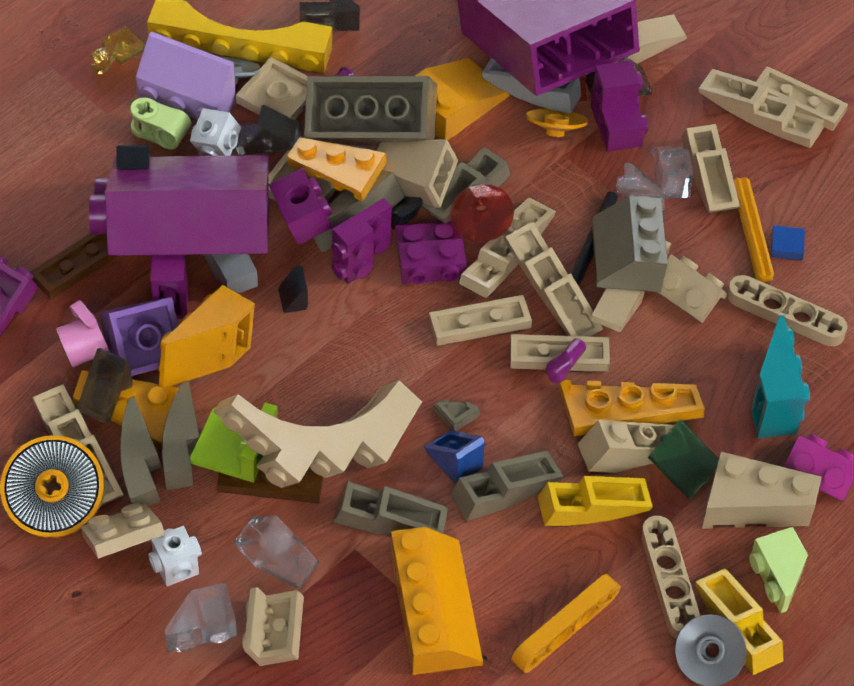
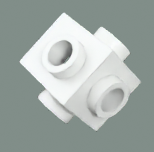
[190,108,241,156]
[148,525,202,587]

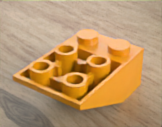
[158,285,255,388]

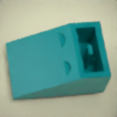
[751,315,810,439]

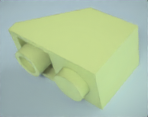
[749,527,808,613]

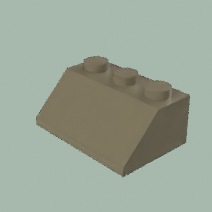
[592,196,668,292]

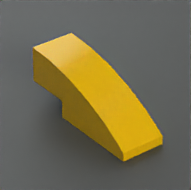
[537,476,653,526]
[696,568,784,675]

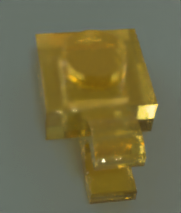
[90,26,144,74]

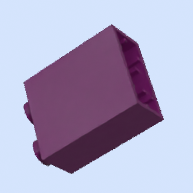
[457,0,640,96]
[89,155,269,255]

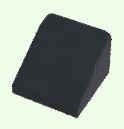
[116,145,151,169]
[391,197,423,230]
[278,265,308,313]

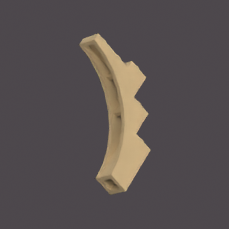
[213,380,422,488]

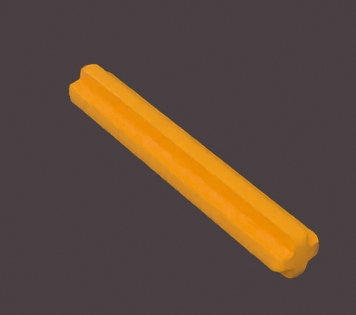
[734,177,774,283]

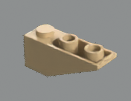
[578,420,689,473]

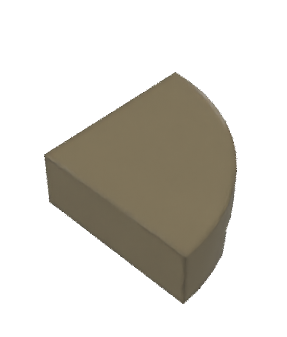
[433,399,480,431]

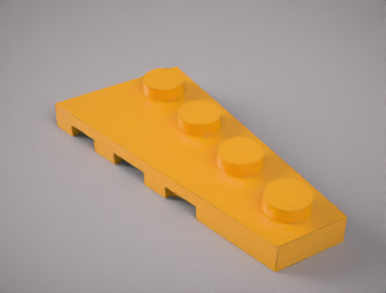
[559,380,705,437]

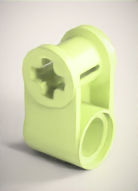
[130,97,192,150]

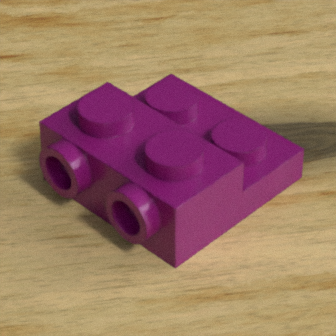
[331,198,392,284]
[395,221,466,284]
[0,256,38,336]

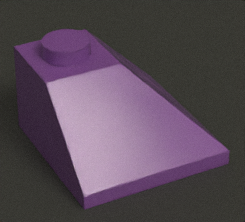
[99,297,179,378]

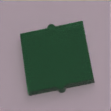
[648,419,719,499]

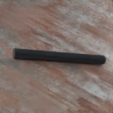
[571,192,618,286]

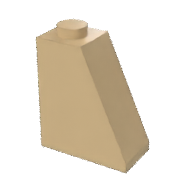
[377,139,458,208]

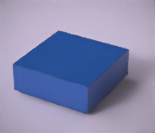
[771,225,805,260]

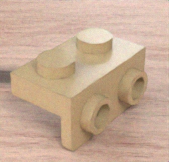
[658,254,728,323]
[242,587,304,666]

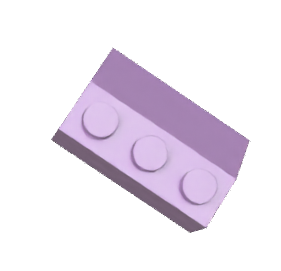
[136,31,236,120]

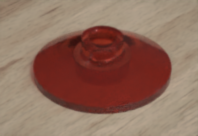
[450,184,514,242]

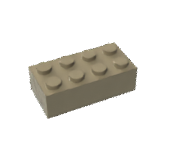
[304,76,437,145]

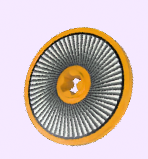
[0,435,105,538]

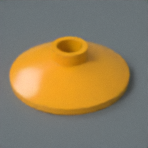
[526,109,588,137]

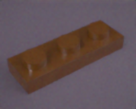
[30,233,119,299]
[217,467,323,504]

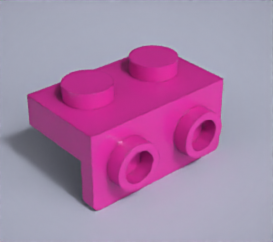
[784,433,854,502]

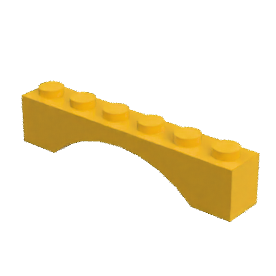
[147,0,332,73]

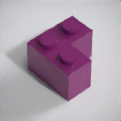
[591,60,648,152]

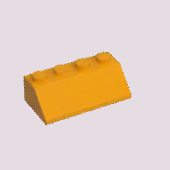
[390,527,483,675]

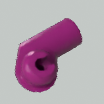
[546,338,586,383]

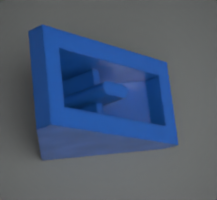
[424,430,485,485]

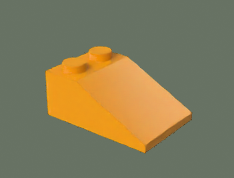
[416,58,510,140]

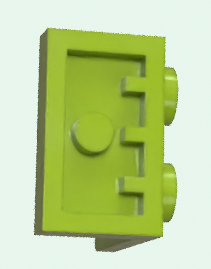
[190,402,278,483]

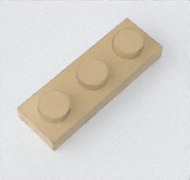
[756,66,848,131]
[429,295,532,346]
[510,334,610,372]

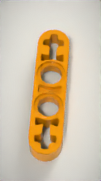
[511,574,621,673]

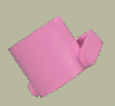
[56,300,109,367]

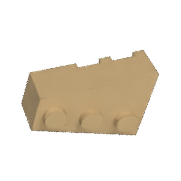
[702,452,822,529]

